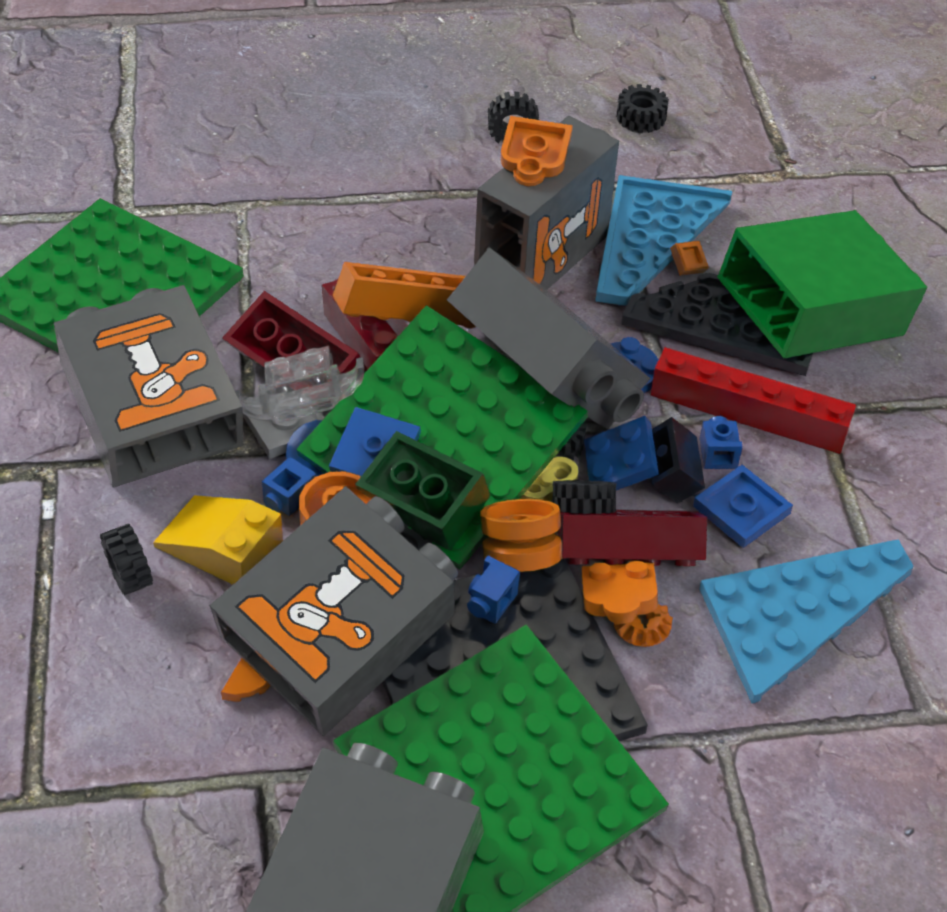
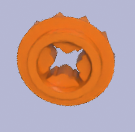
[613,604,673,647]

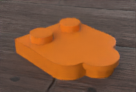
[501,116,573,186]
[582,561,658,624]

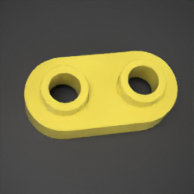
[520,457,578,501]

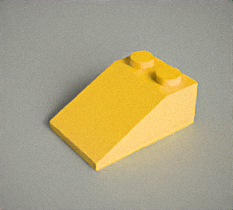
[153,495,283,585]

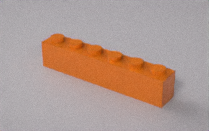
[333,262,476,329]

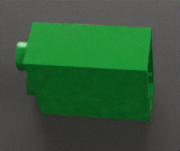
[717,210,928,358]

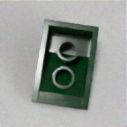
[355,431,491,551]

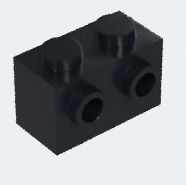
[651,417,705,503]

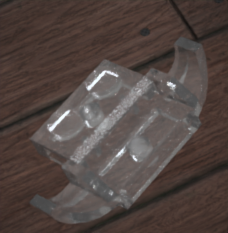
[235,346,364,425]

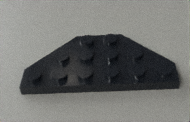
[621,273,813,376]

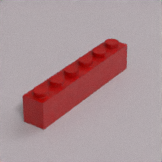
[650,347,856,454]

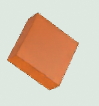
[670,241,709,276]

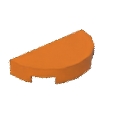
[221,658,271,702]

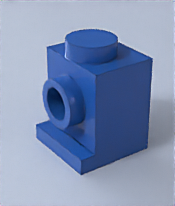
[699,416,743,469]
[262,457,316,516]
[467,556,520,624]

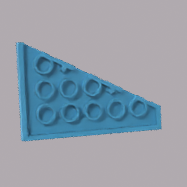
[595,175,732,306]
[699,539,914,703]

